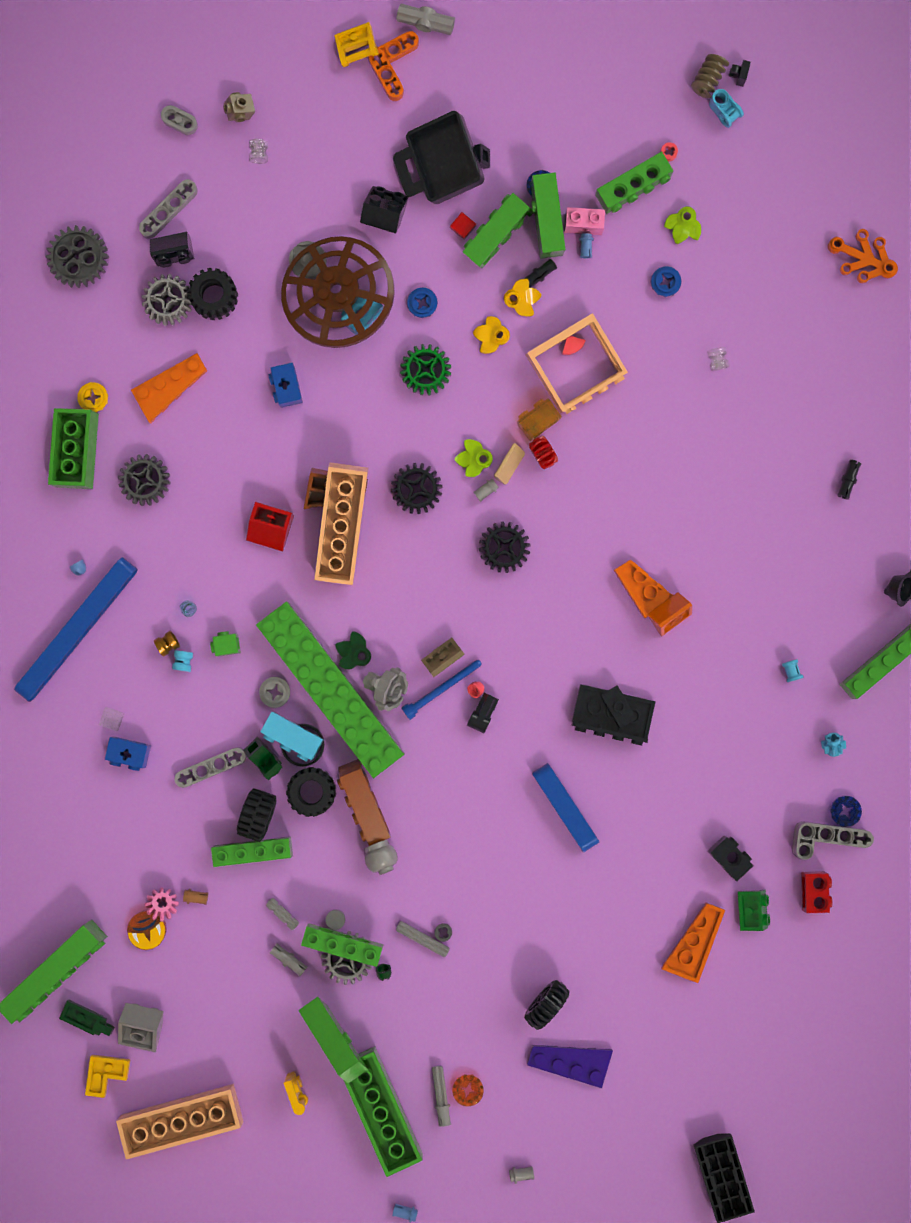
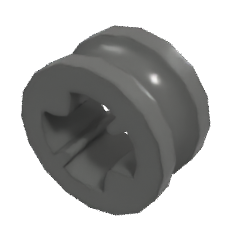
[435,923,452,942]

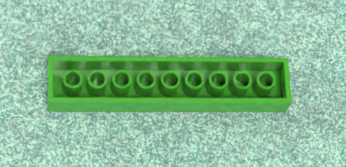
[256,601,405,779]

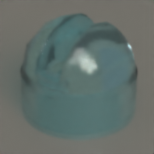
[180,600,197,617]

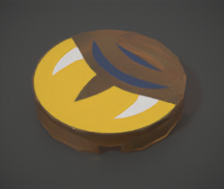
[127,911,167,950]

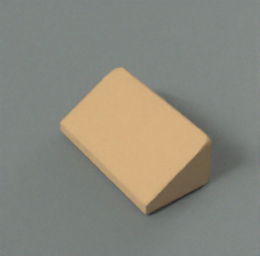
[494,443,525,485]

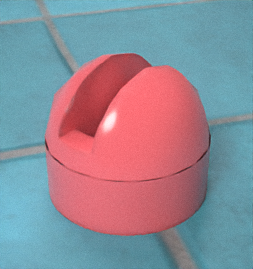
[467,681,485,698]

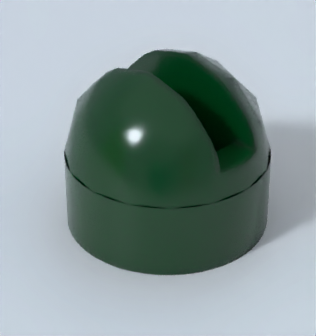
[376,964,392,981]

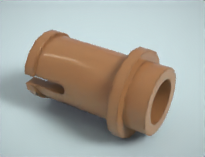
[183,889,208,905]

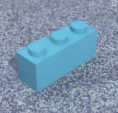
[260,712,324,762]

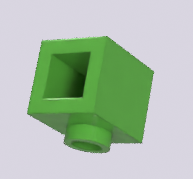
[210,631,241,657]

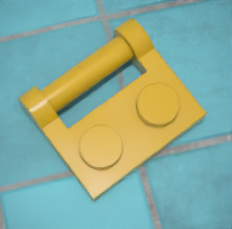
[334,22,379,68]
[283,1071,308,1115]

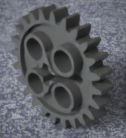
[46,225,109,288]

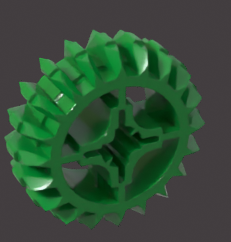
[400,344,451,396]

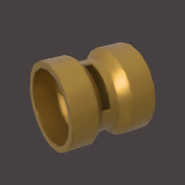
[154,631,180,657]

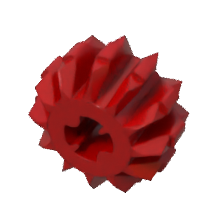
[529,436,558,469]

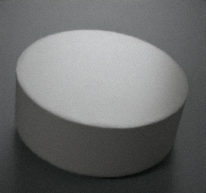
[326,910,345,930]

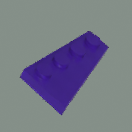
[527,1045,613,1088]

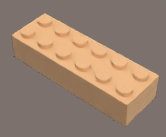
[314,462,368,585]
[116,1084,244,1160]

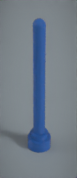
[401,660,482,720]

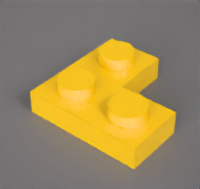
[85,1054,131,1098]

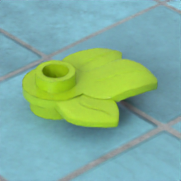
[664,206,701,244]
[455,439,493,477]

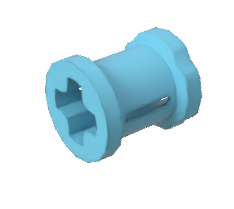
[782,659,804,682]

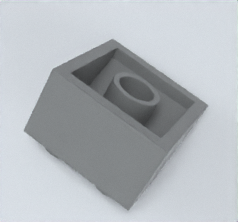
[118,1003,164,1052]

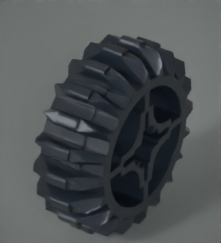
[391,463,443,515]
[479,521,531,573]
[524,980,570,1030]

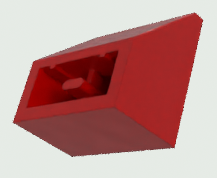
[246,502,294,552]

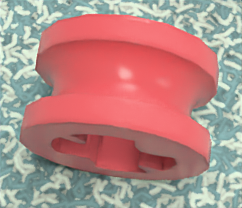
[660,142,678,161]

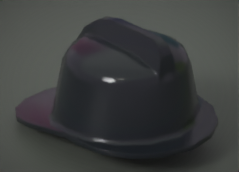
[884,571,911,607]

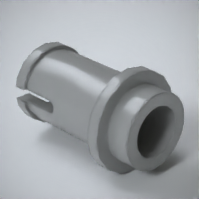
[474,479,499,502]
[509,1166,534,1184]

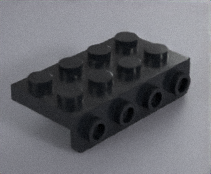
[571,684,656,746]

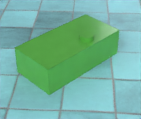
[530,172,566,259]
[48,408,99,489]
[298,997,368,1084]

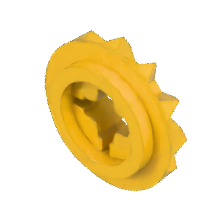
[77,382,109,412]

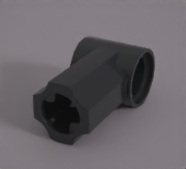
[467,692,499,734]

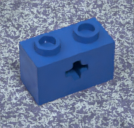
[268,362,303,408]
[105,737,151,771]

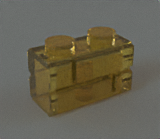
[517,399,562,442]

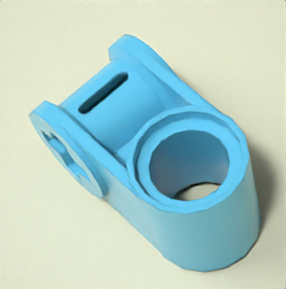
[709,89,744,128]

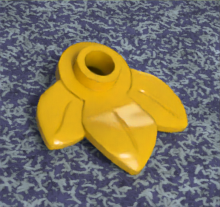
[504,279,542,316]
[473,316,510,354]

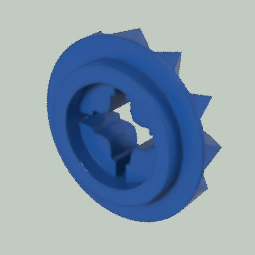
[651,266,682,297]
[407,287,438,318]

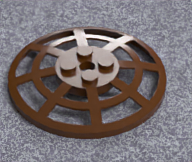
[281,236,395,348]

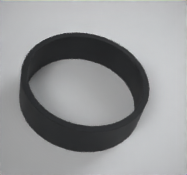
[281,724,325,767]

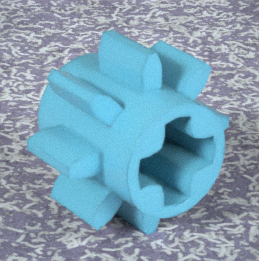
[821,733,846,757]

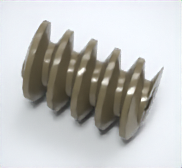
[691,54,729,98]

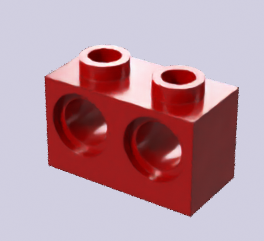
[801,871,833,913]

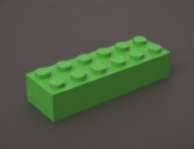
[0,920,108,1024]
[344,1046,423,1177]

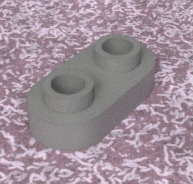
[161,105,198,135]

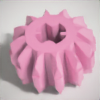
[145,887,179,922]

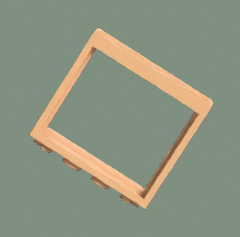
[526,313,628,414]

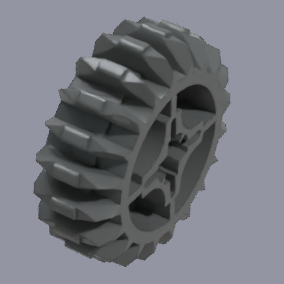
[118,454,171,506]

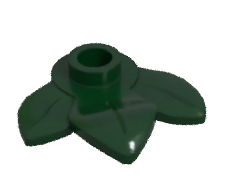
[335,631,371,669]

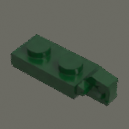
[59,1000,115,1036]

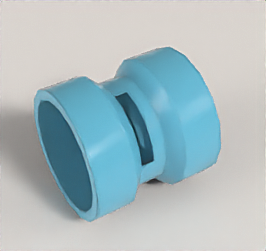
[172,650,193,672]

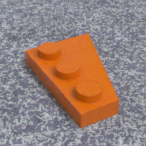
[614,560,673,619]

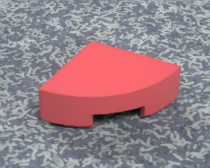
[562,336,586,355]

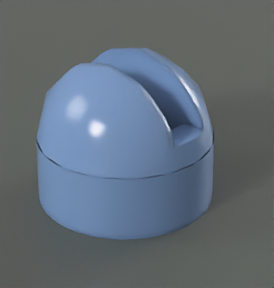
[69,559,86,576]

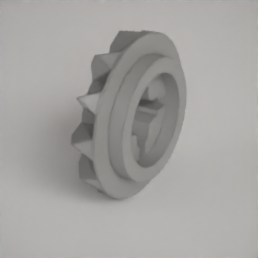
[259,677,290,708]

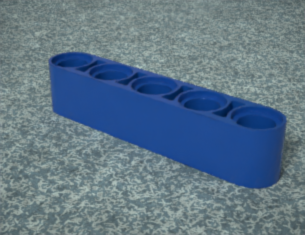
[532,763,600,853]

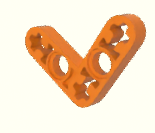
[369,31,419,101]

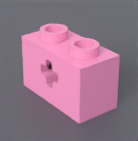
[564,207,605,235]

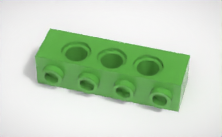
[595,152,674,214]
[211,837,293,867]
[301,923,384,967]

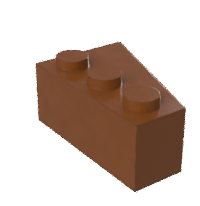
[304,468,368,509]

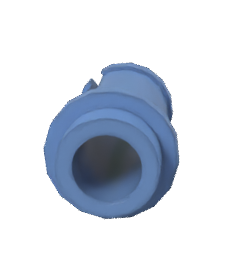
[579,233,594,259]
[392,1203,418,1223]

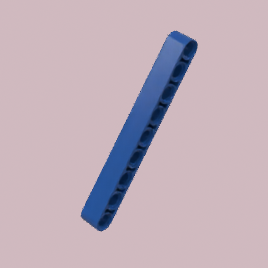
[14,557,138,702]

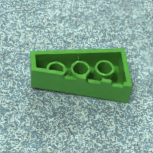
[463,193,533,268]

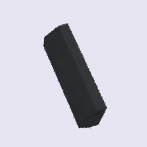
[694,1133,755,1223]

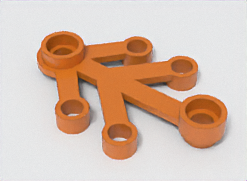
[828,229,898,284]

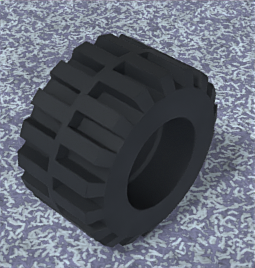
[187,268,238,320]
[286,767,336,817]
[237,788,277,842]

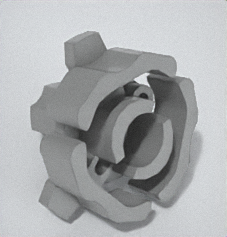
[363,667,408,711]

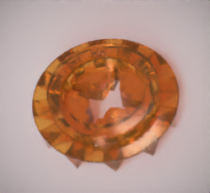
[453,1074,484,1106]

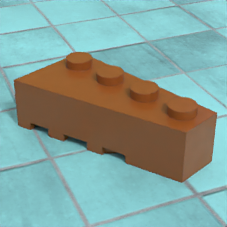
[337,759,391,846]

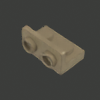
[421,637,465,677]

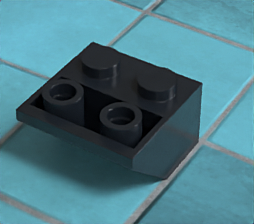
[360,186,409,233]
[150,232,195,268]

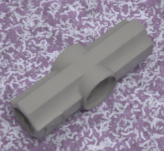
[396,4,455,35]

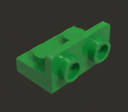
[738,890,770,931]

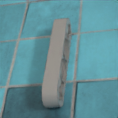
[139,179,198,239]
[175,748,246,788]

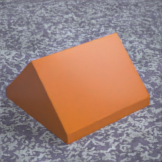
[647,592,692,637]

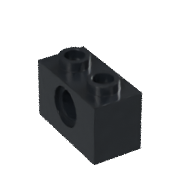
[707,836,754,882]

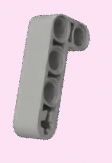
[792,821,874,860]

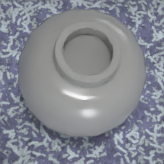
[364,840,398,875]

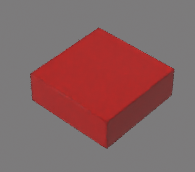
[450,212,476,240]

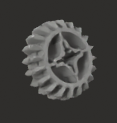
[142,274,192,326]
[321,931,372,985]

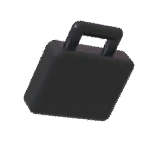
[393,111,484,204]

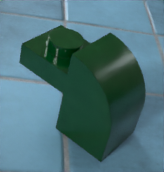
[243,737,282,781]

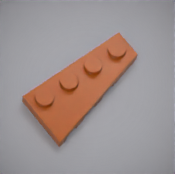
[131,353,207,424]
[661,902,725,983]

